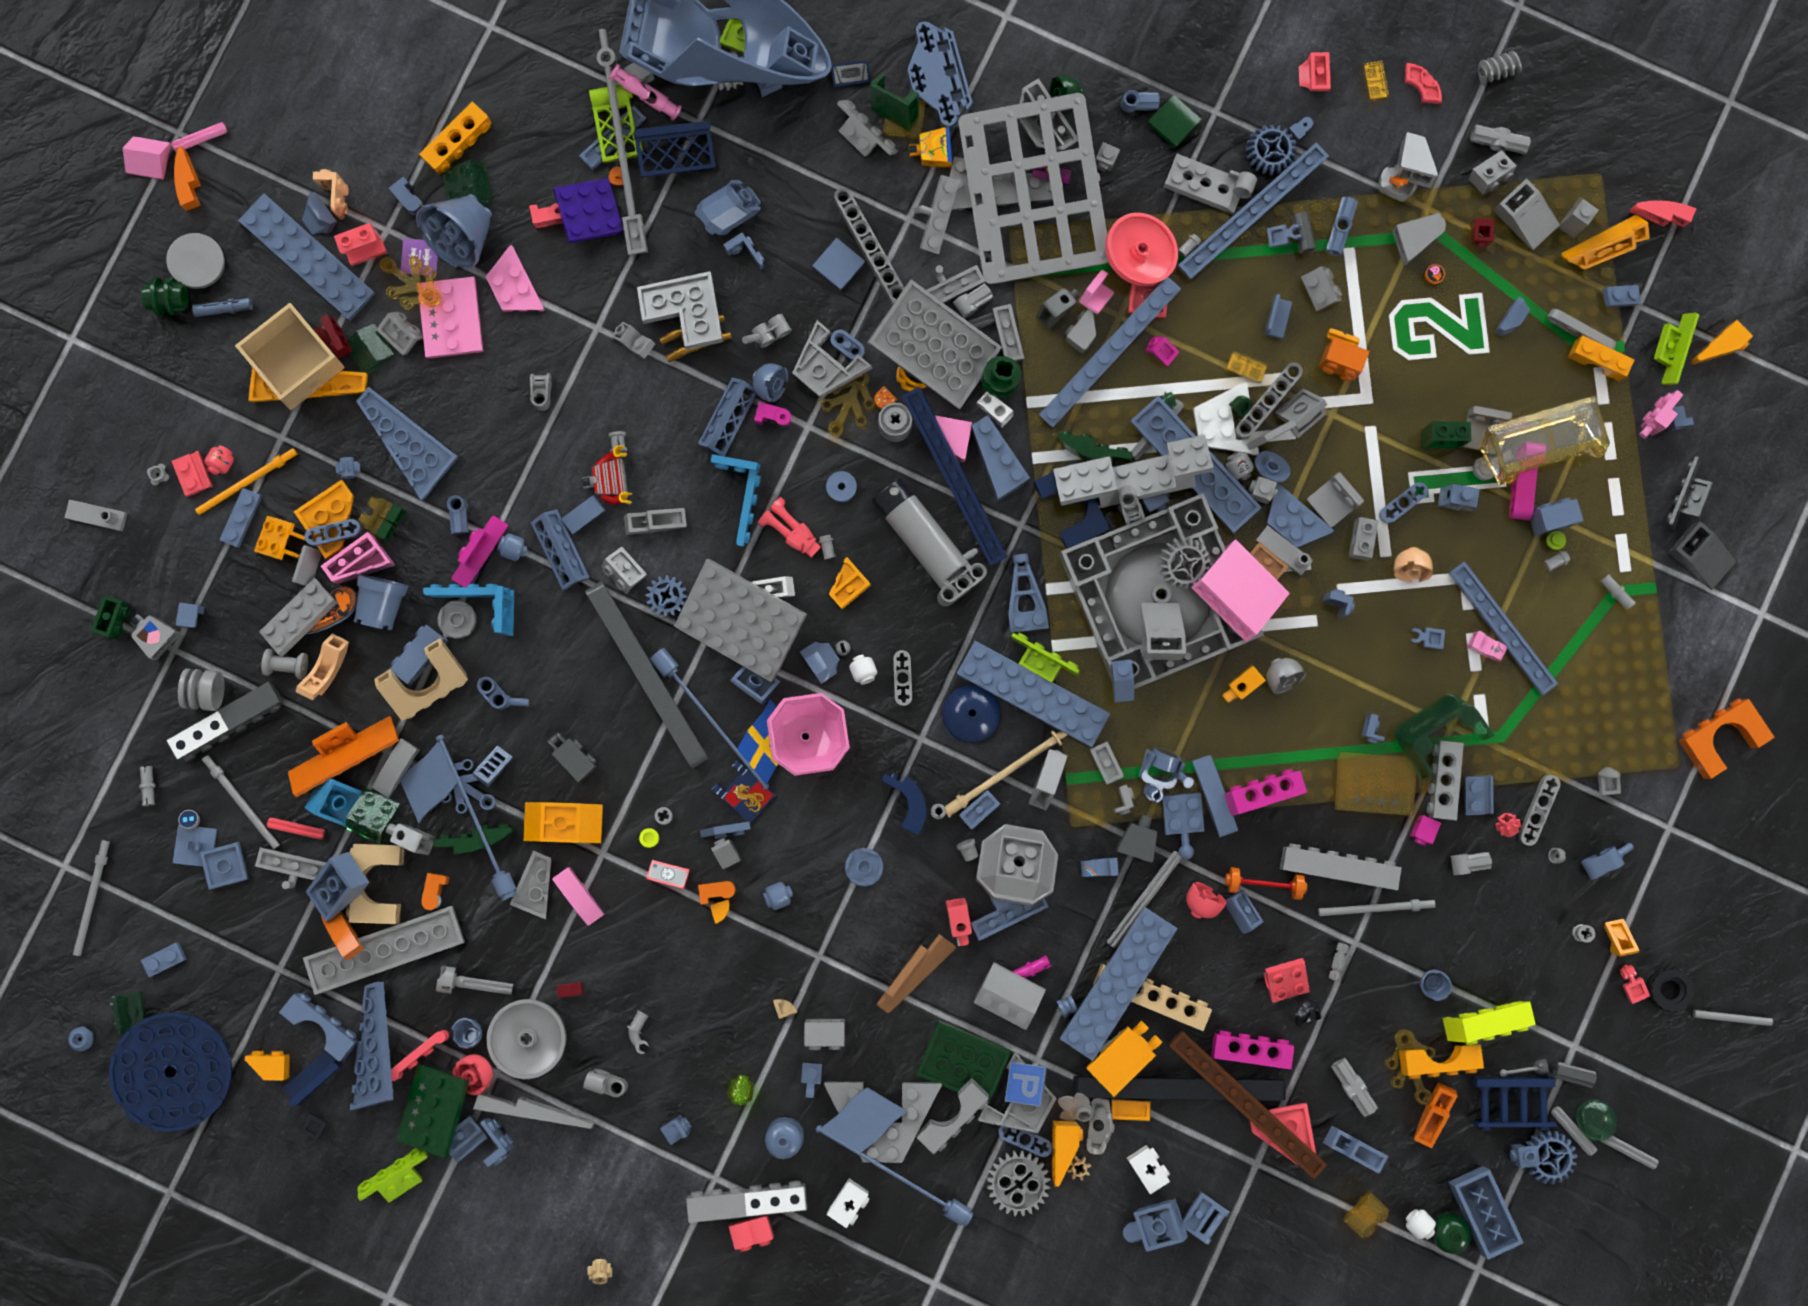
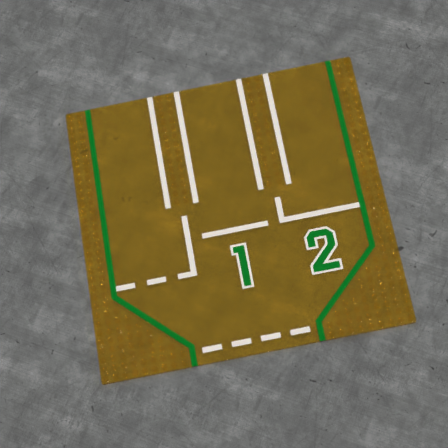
[1008,173,1680,827]

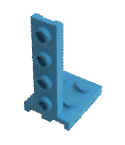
[711,454,761,547]
[423,584,514,636]

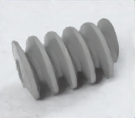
[1478,51,1522,84]

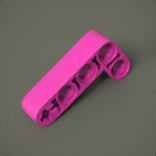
[1509,442,1545,521]

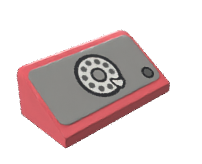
[646,860,690,889]

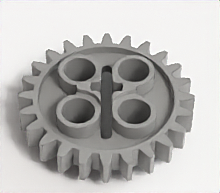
[987,1150,1051,1216]

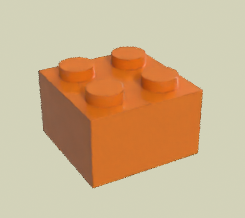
[1318,338,1370,381]

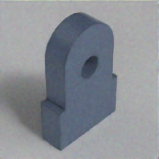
[1289,117,1313,141]

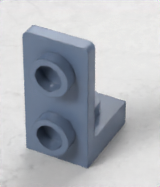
[723,233,765,270]
[660,1115,691,1145]

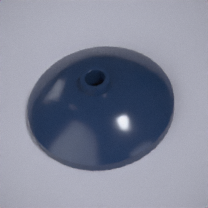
[943,685,1000,743]

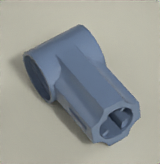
[1120,90,1160,113]
[447,495,469,534]

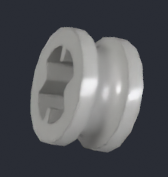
[655,807,673,825]

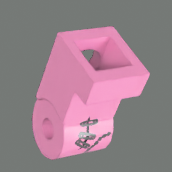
[1466,630,1507,662]

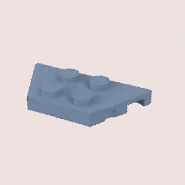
[1266,483,1335,548]

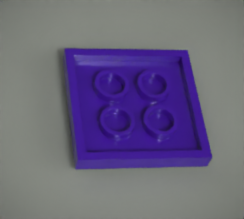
[553,178,624,243]

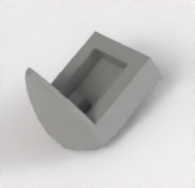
[1598,767,1621,795]

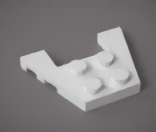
[1193,382,1259,456]

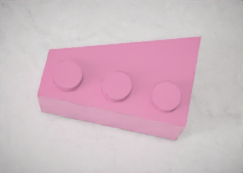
[321,532,396,584]

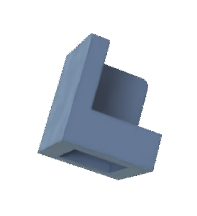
[1668,406,1694,431]
[176,602,205,628]

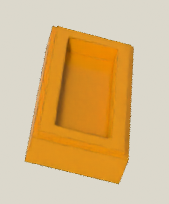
[1110,1099,1151,1121]

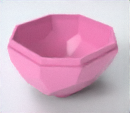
[767,693,850,776]

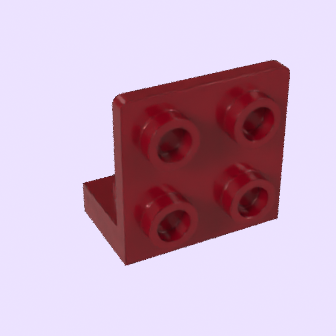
[314,314,353,360]

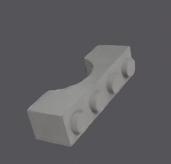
[917,1078,989,1154]

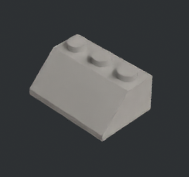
[974,962,1046,1030]

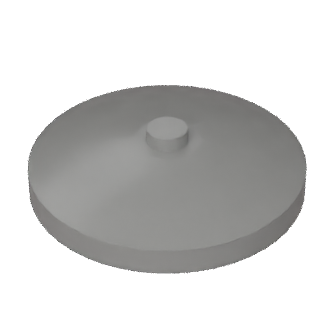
[487,999,566,1079]

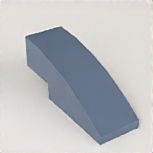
[1323,1126,1388,1174]

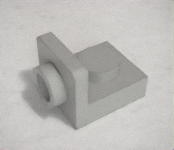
[1095,142,1120,172]

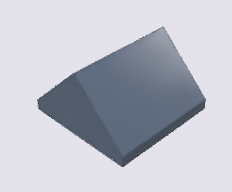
[730,666,781,705]

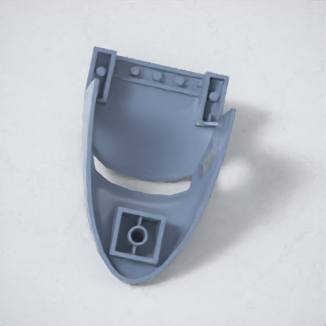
[619,0,831,86]

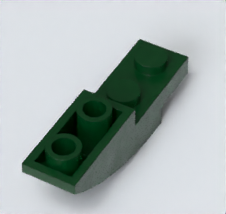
[1056,431,1132,463]
[434,824,515,854]

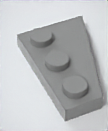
[510,850,551,919]

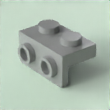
[1301,266,1342,311]

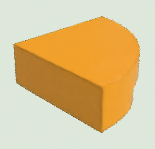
[710,899,730,924]

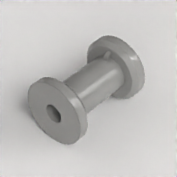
[261,649,308,680]

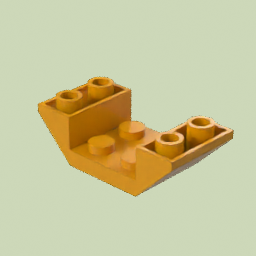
[523,802,603,843]

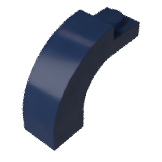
[881,772,926,835]

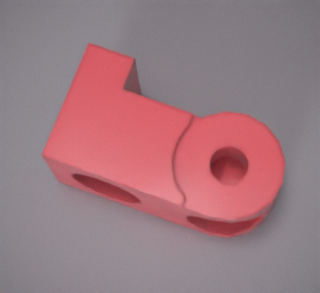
[529,203,562,229]

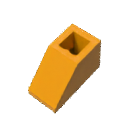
[245,1051,290,1080]

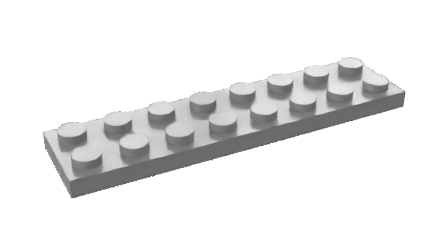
[303,906,465,995]

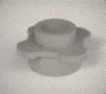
[147,464,169,485]

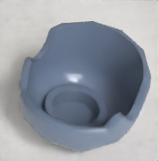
[1420,969,1452,1001]
[451,1018,482,1049]

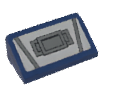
[831,60,871,88]

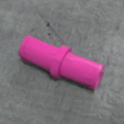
[1012,955,1051,978]

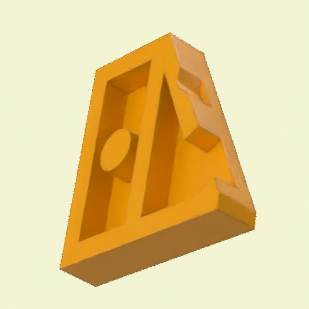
[829,557,871,610]

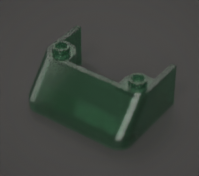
[1393,693,1494,779]

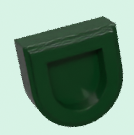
[1229,395,1252,419]

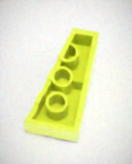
[1442,1001,1536,1045]

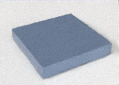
[812,238,865,291]
[199,842,249,890]

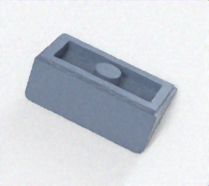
[1225,889,1263,934]

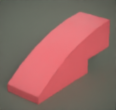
[1629,201,1696,227]

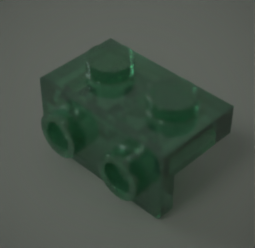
[110,991,146,1035]

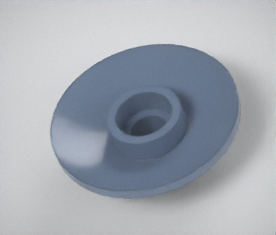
[1255,451,1291,482]

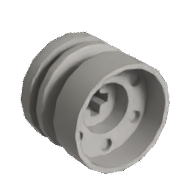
[178,669,225,711]

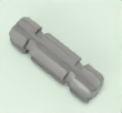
[1329,943,1349,981]

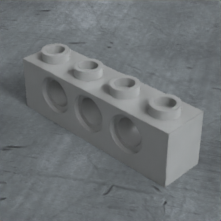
[1427,741,1464,821]

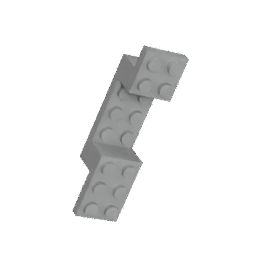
[1053,435,1214,508]

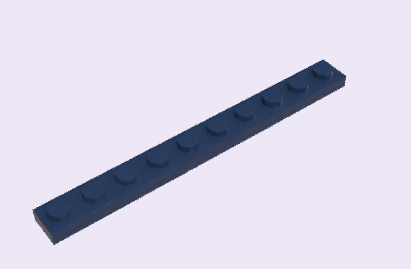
[902,387,1008,566]

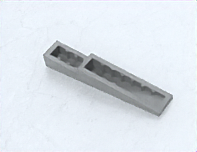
[473,1092,595,1129]

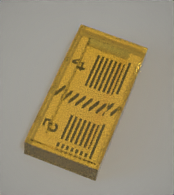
[1363,61,1389,101]
[1225,351,1268,384]

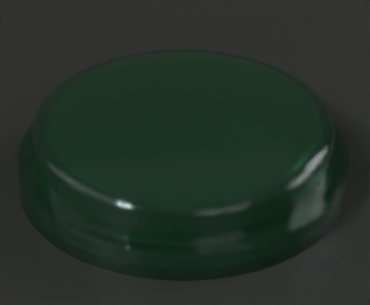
[1577,1099,1617,1141]

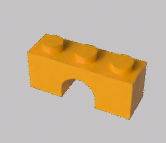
[1567,335,1634,381]

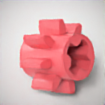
[1495,813,1521,837]

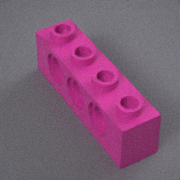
[1224,769,1307,816]
[1211,1030,1294,1070]

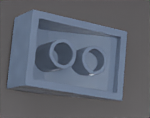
[306,852,369,922]

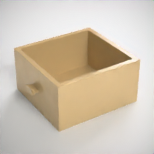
[235,303,345,410]

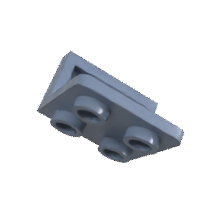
[481,1116,514,1167]

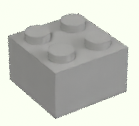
[805,1019,845,1050]

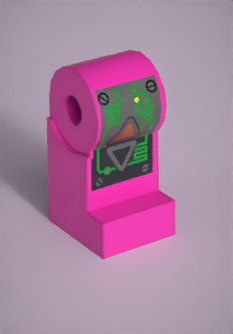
[754,402,791,428]

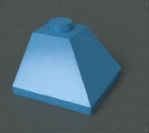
[304,778,364,827]

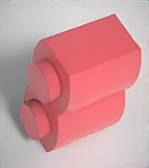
[729,1215,774,1252]

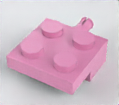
[1639,390,1683,439]

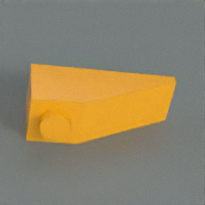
[1690,320,1753,365]

